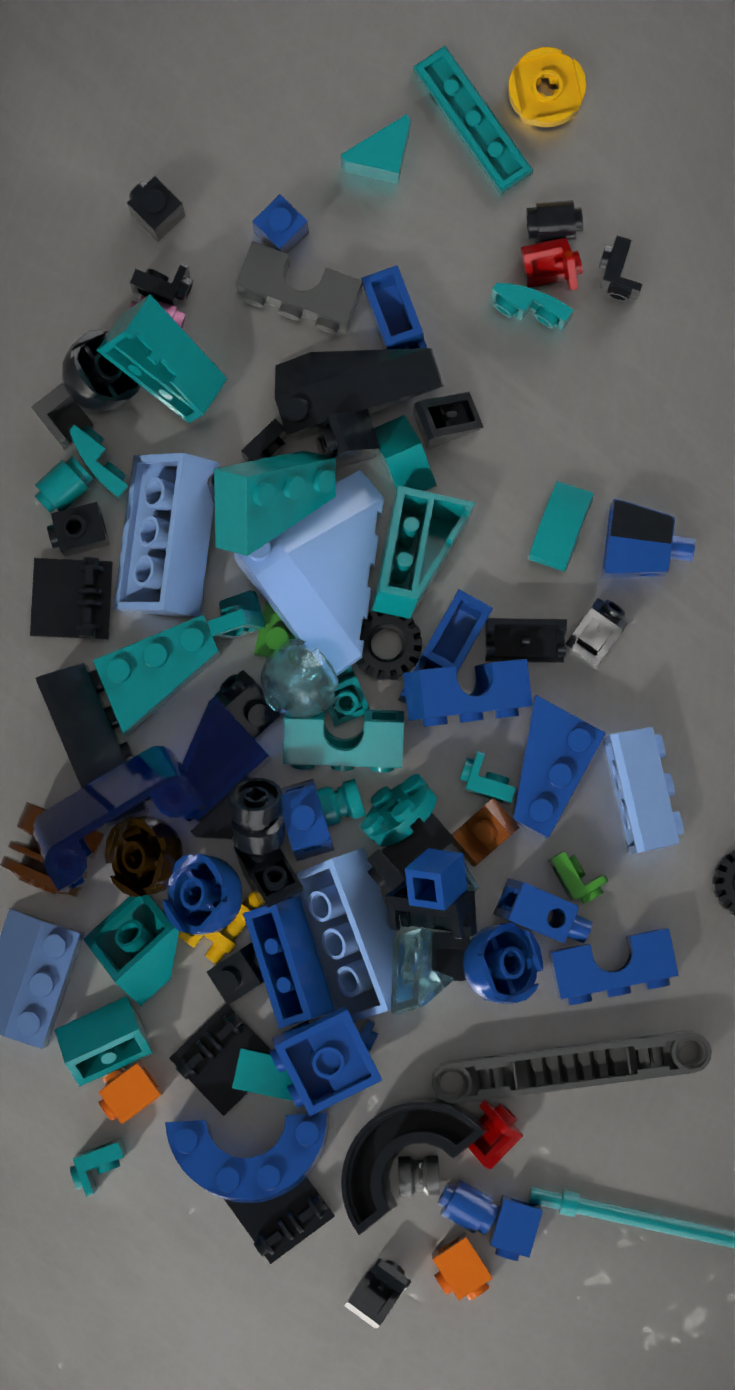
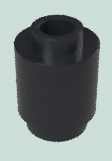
[526,200,583,242]

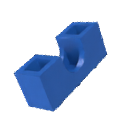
[403,659,533,727]
[548,928,679,1005]

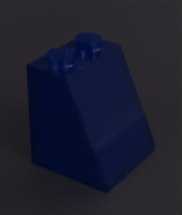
[170,696,272,822]

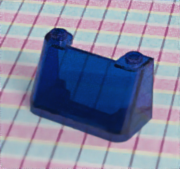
[33,746,208,893]

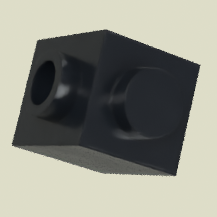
[127,176,186,242]
[47,502,110,557]

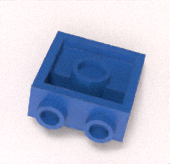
[269,1006,382,1116]

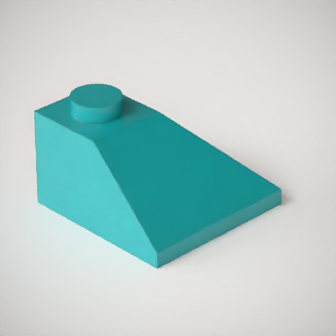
[83,895,179,1006]

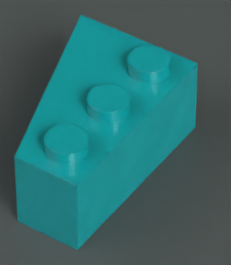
[97,294,228,423]
[214,450,336,556]
[372,486,475,619]
[93,615,221,737]

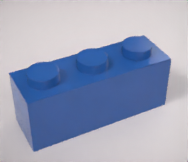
[243,896,335,1029]

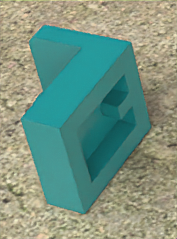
[207,590,266,639]
[460,751,516,805]
[70,1138,127,1197]

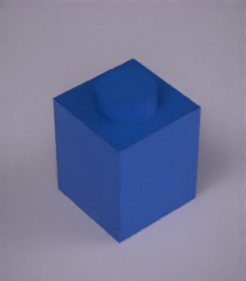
[252,194,309,254]
[405,848,467,911]
[489,1195,543,1261]

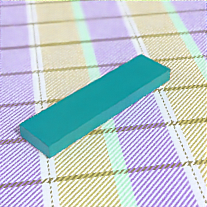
[413,46,533,195]

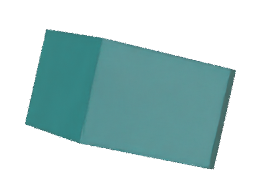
[340,114,411,184]
[374,415,437,491]

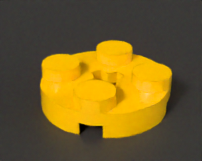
[508,47,586,127]

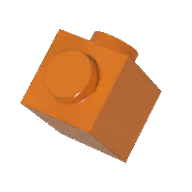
[98,1061,164,1124]
[431,1232,493,1300]

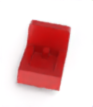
[520,237,583,291]
[469,1100,524,1170]

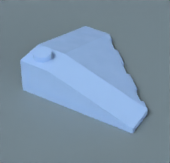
[233,469,384,681]

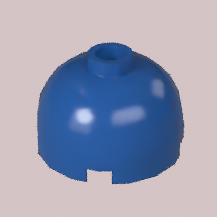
[163,854,243,935]
[463,922,543,1004]

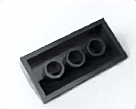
[35,663,152,829]

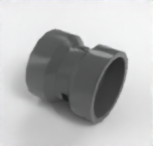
[398,1155,440,1197]

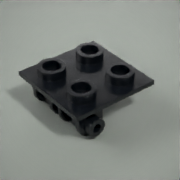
[30,557,113,640]
[169,1004,271,1116]
[224,1177,335,1264]

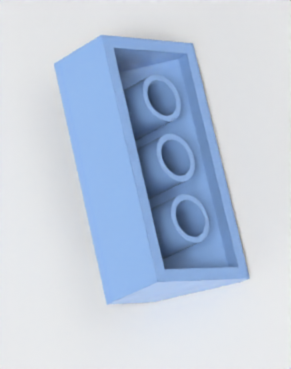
[113,453,220,618]
[287,847,420,1022]

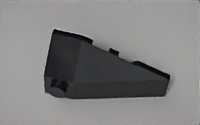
[275,348,444,439]

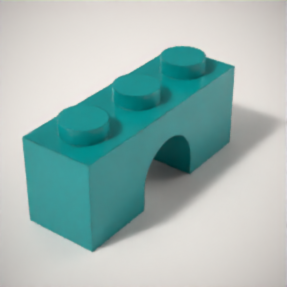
[283,707,404,773]

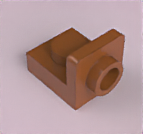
[452,797,520,867]

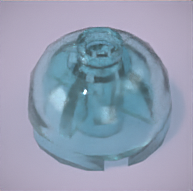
[260,639,339,718]

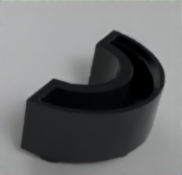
[341,1099,490,1235]

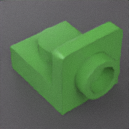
[547,851,608,904]

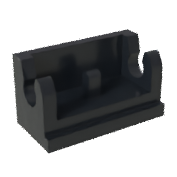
[485,618,567,663]
[385,883,477,939]

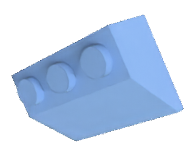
[603,727,684,855]

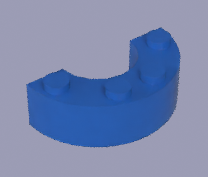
[165,1113,329,1203]

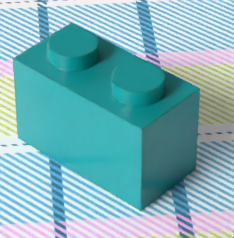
[54,996,152,1087]

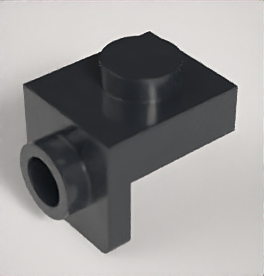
[598,235,643,302]
[215,670,283,739]
[206,942,264,1005]
[344,1258,411,1329]

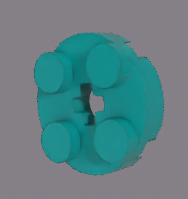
[360,774,437,847]

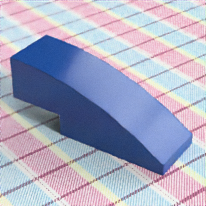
[361,265,427,350]
[398,589,493,705]

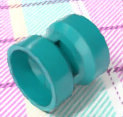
[317,778,366,827]

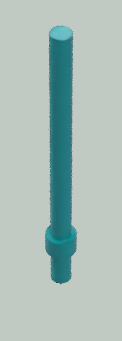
[528,1187,735,1248]

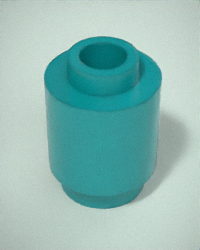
[35,456,93,513]

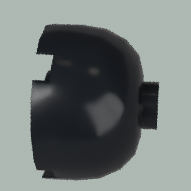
[62,330,141,411]

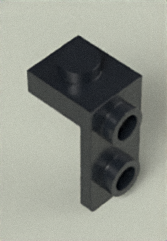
[367,813,454,892]

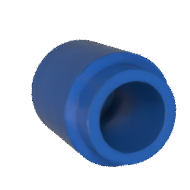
[437,1179,500,1235]

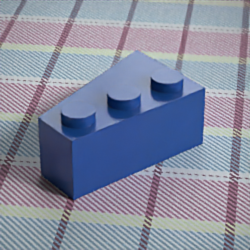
[511,695,606,839]

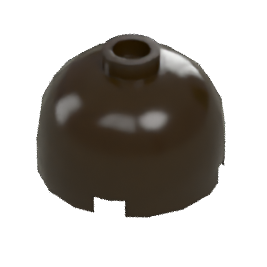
[105,816,184,897]

